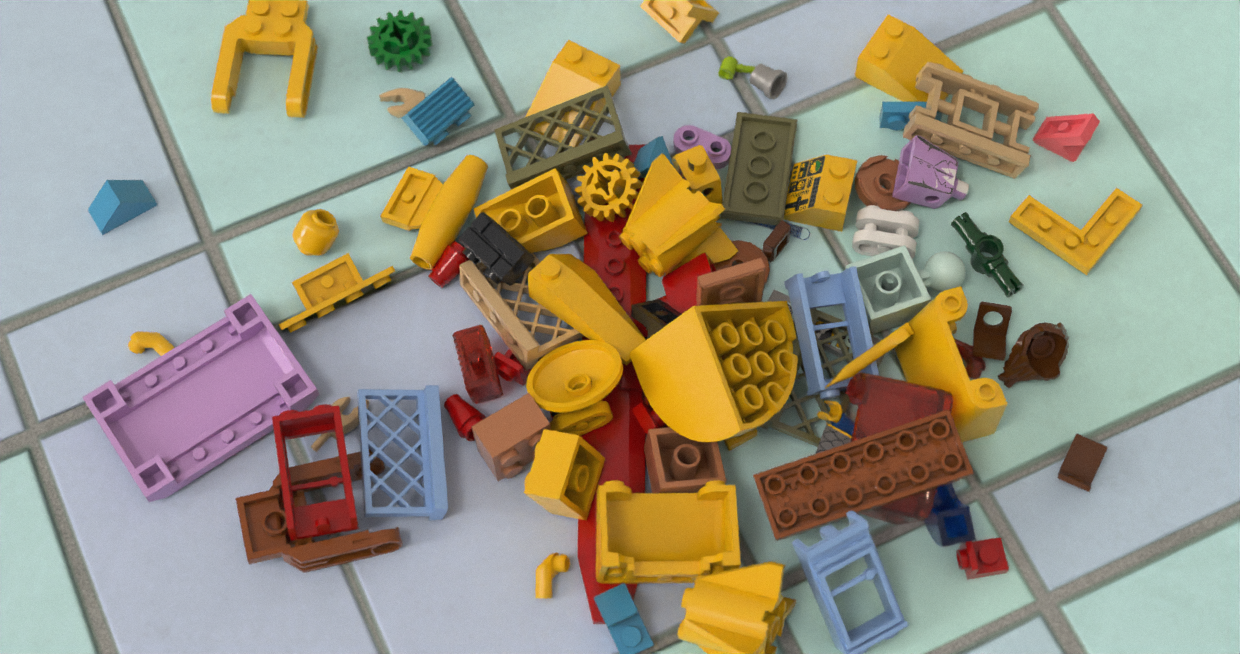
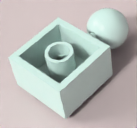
[845,245,965,334]

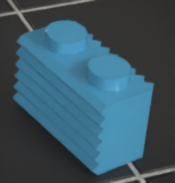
[402,77,475,146]

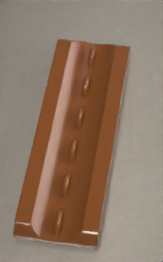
[753,409,974,541]

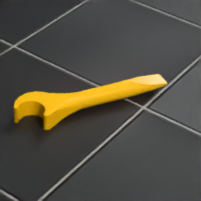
[825,323,915,389]

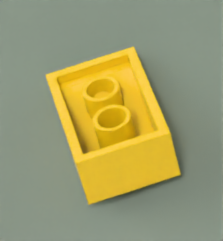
[855,14,963,102]
[525,40,621,147]
[473,168,588,253]

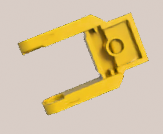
[211,0,318,118]

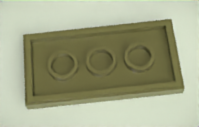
[721,112,798,225]

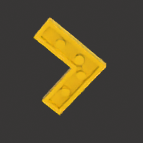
[1009,188,1143,275]

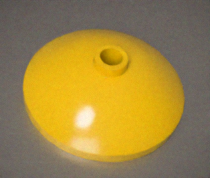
[526,340,623,413]

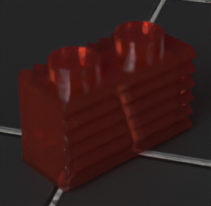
[452,325,503,404]

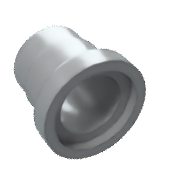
[750,64,787,99]

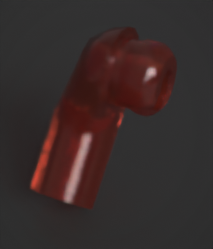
[954,338,986,379]

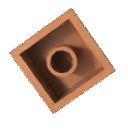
[472,393,551,481]
[644,427,727,493]

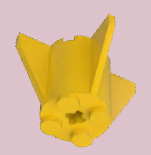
[619,153,738,277]
[678,561,796,654]

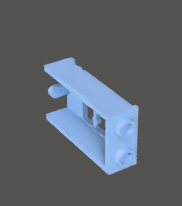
[784,266,880,400]
[792,510,908,654]

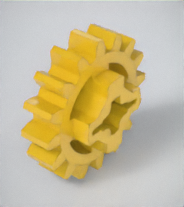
[575,153,643,222]

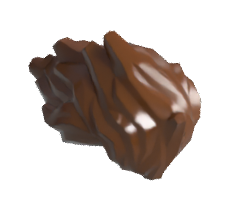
[998,322,1069,388]

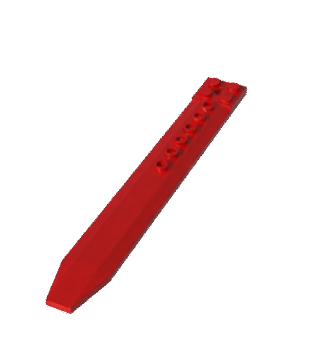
[577,145,646,624]

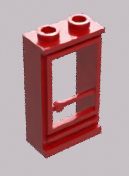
[272,404,359,541]

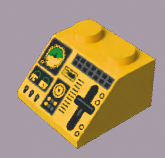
[784,154,857,232]

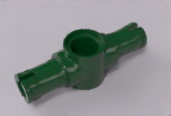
[951,212,1024,297]

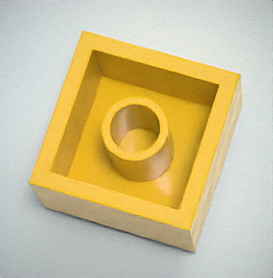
[524,429,605,521]

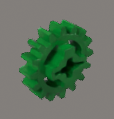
[367,10,433,72]

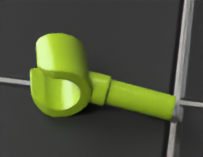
[718,56,756,80]

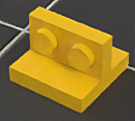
[640,0,719,44]

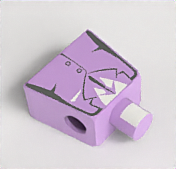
[892,135,969,208]

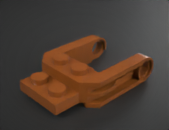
[235,450,403,573]

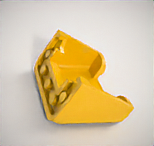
[894,286,1007,442]
[596,480,741,584]

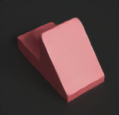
[1033,113,1100,162]

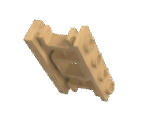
[902,62,1039,179]

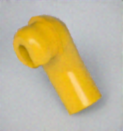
[128,331,175,356]
[535,552,570,598]

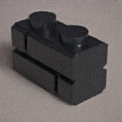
[458,212,535,286]

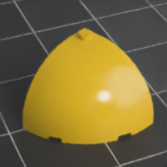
[629,301,798,442]

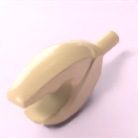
[379,88,426,118]
[311,397,369,452]

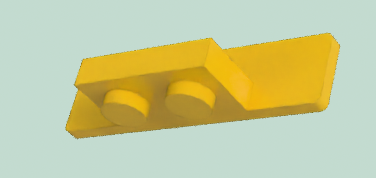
[278,253,395,333]

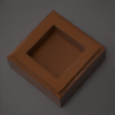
[763,220,791,262]

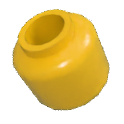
[292,209,339,256]

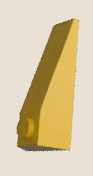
[528,254,646,366]

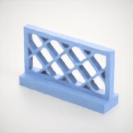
[357,385,448,520]

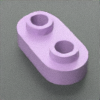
[674,125,731,169]

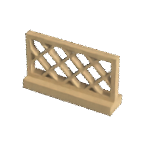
[460,253,584,371]

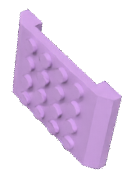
[82,294,319,502]

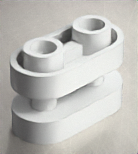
[852,205,920,259]

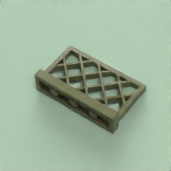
[494,85,631,190]
[759,308,874,447]

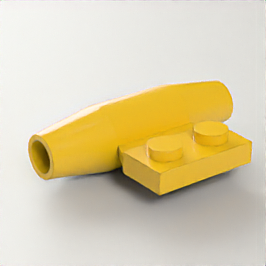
[380,155,488,270]

